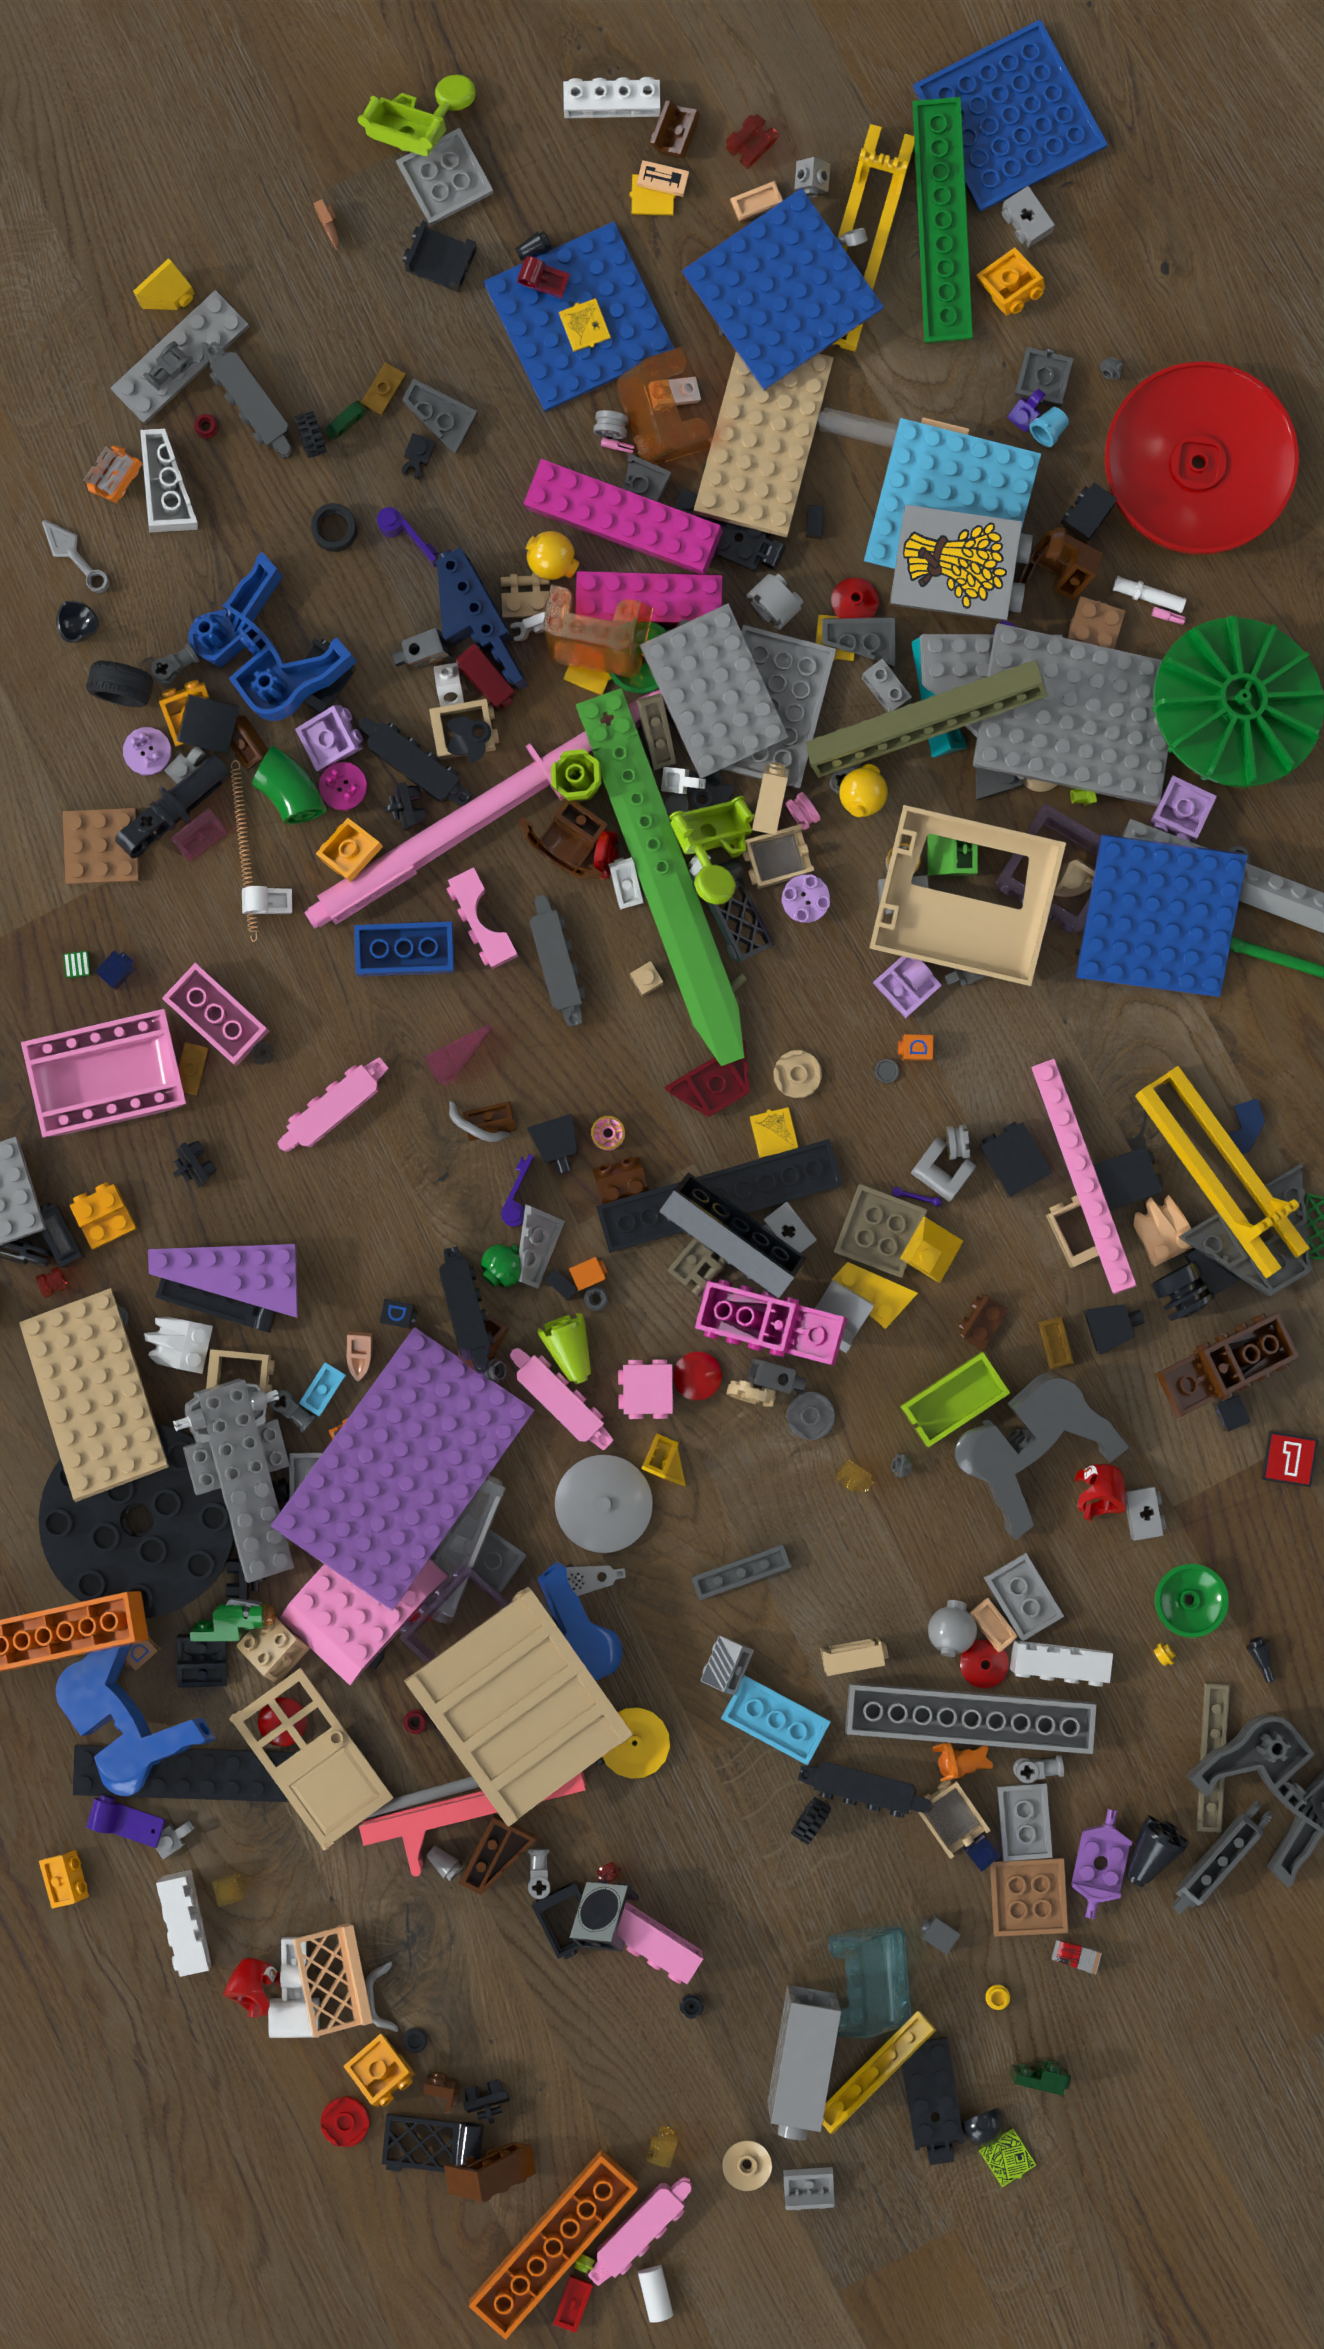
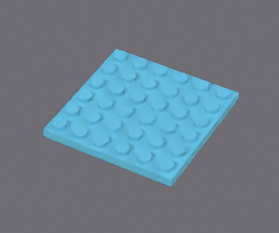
[864,418,1041,569]

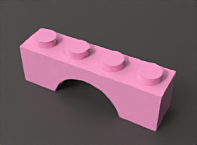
[446,867,518,969]

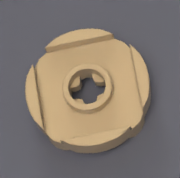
[726,1380,776,1407]

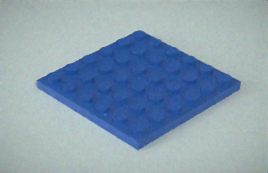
[913,19,1108,213]
[682,188,884,391]
[484,222,675,413]
[1076,834,1247,997]

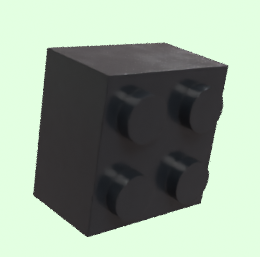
[1060,482,1117,544]

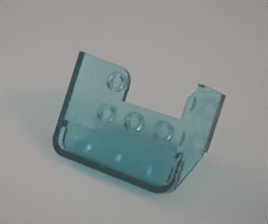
[829,1927,911,2039]

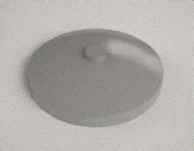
[555,1455,653,1553]

